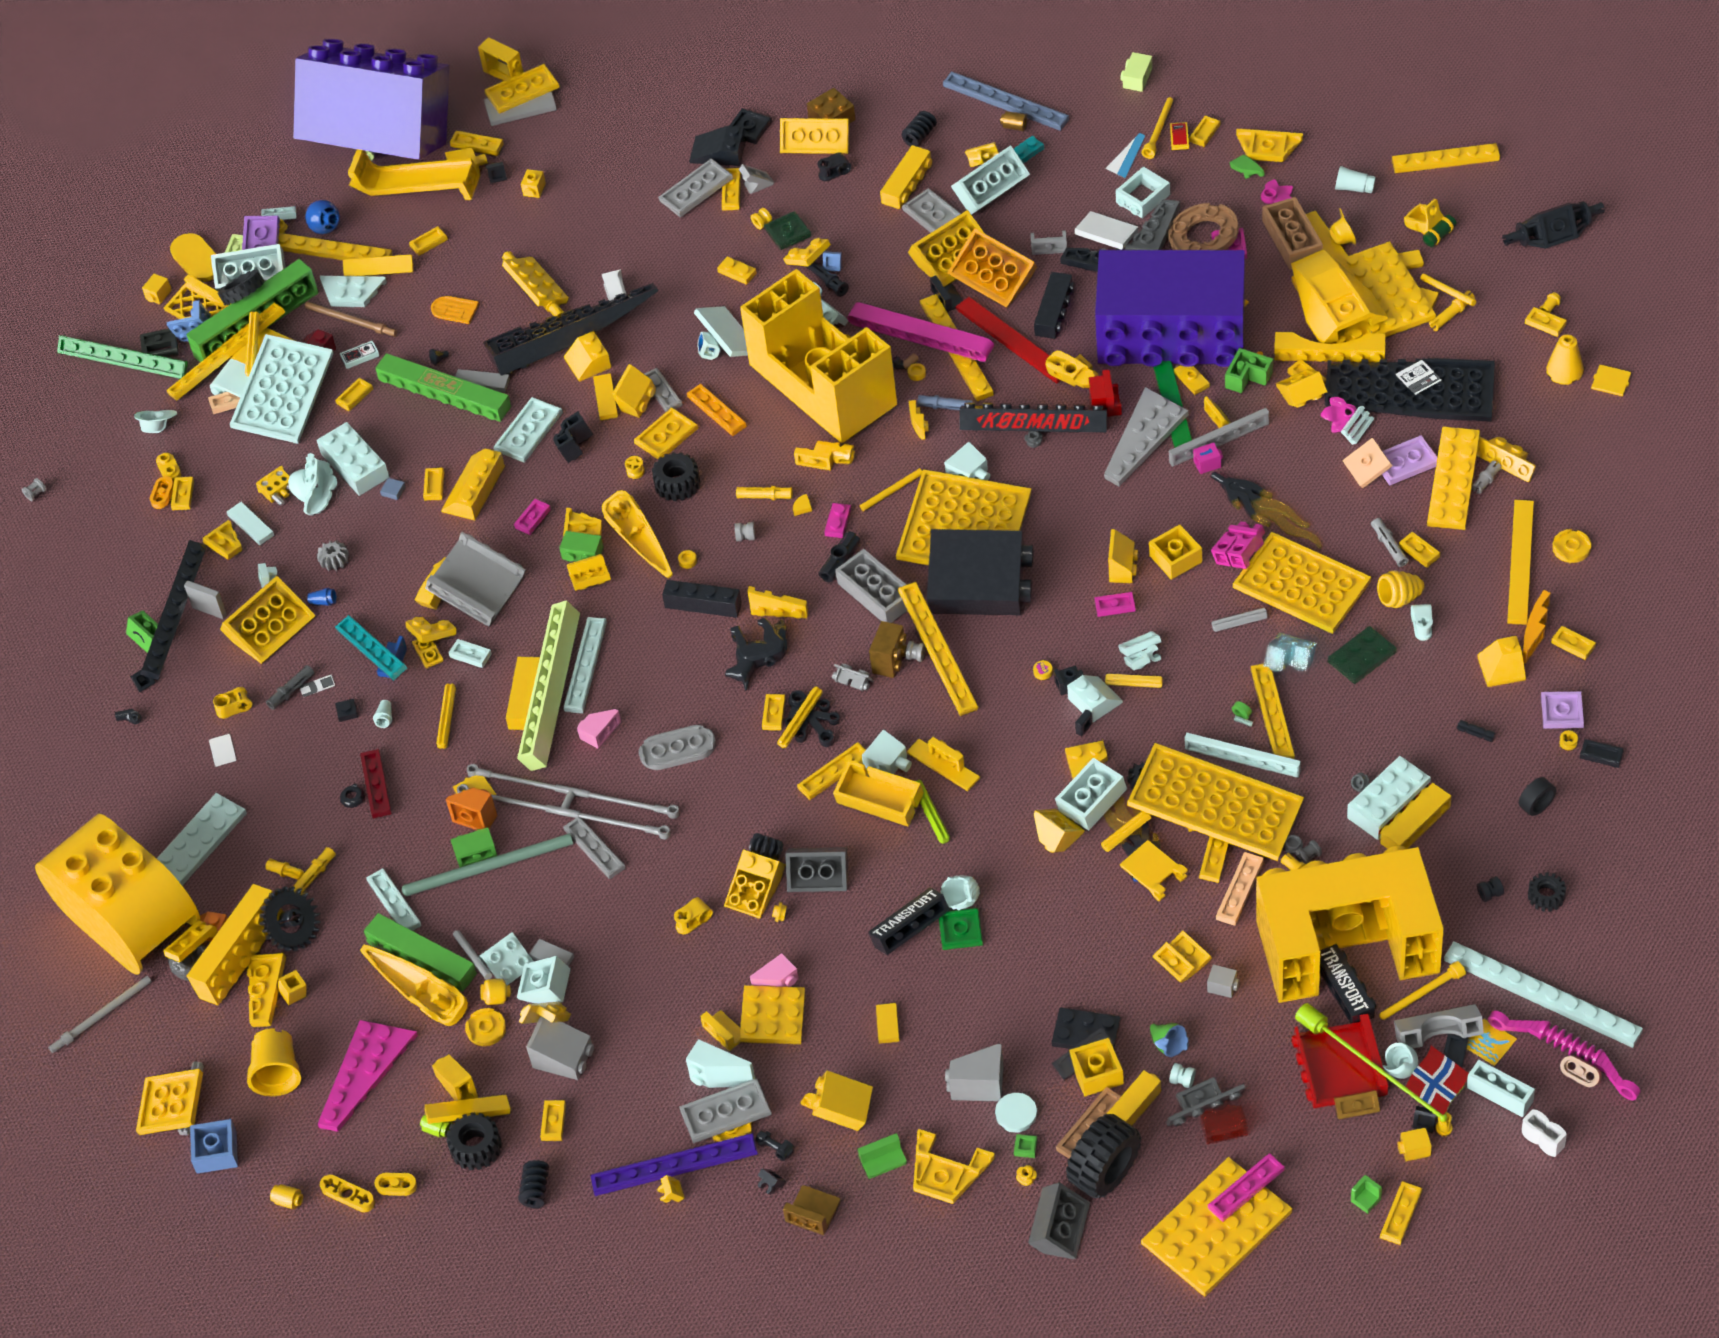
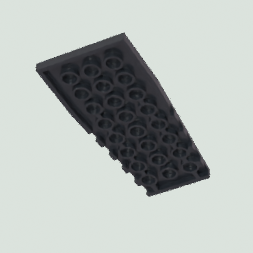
[1324,358,1495,422]

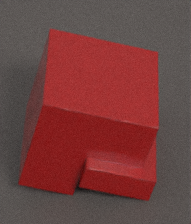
[1088,370,1122,416]

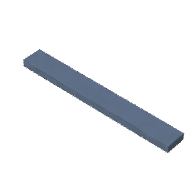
[943,71,1069,131]

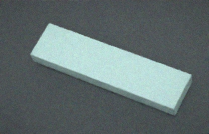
[366,868,421,931]

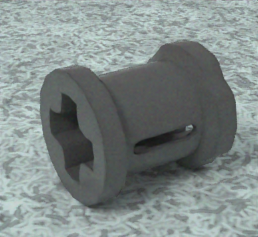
[1295,840,1322,864]

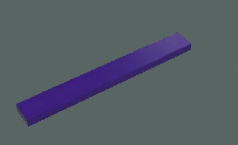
[591,1133,758,1196]

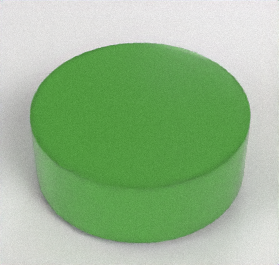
[1232,701,1252,719]

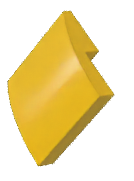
[1152,931,1212,983]

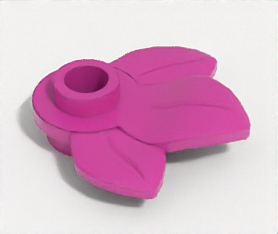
[1261,179,1293,204]
[1320,397,1357,433]

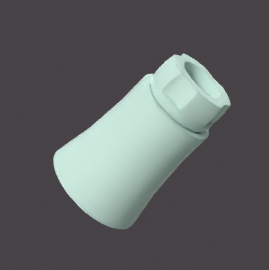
[1335,166,1376,193]

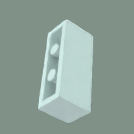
[1467,1060,1535,1117]

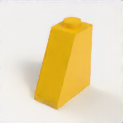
[432,1054,478,1101]

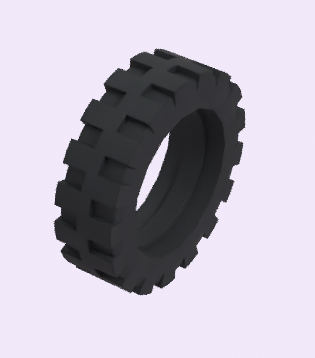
[217,269,265,305]

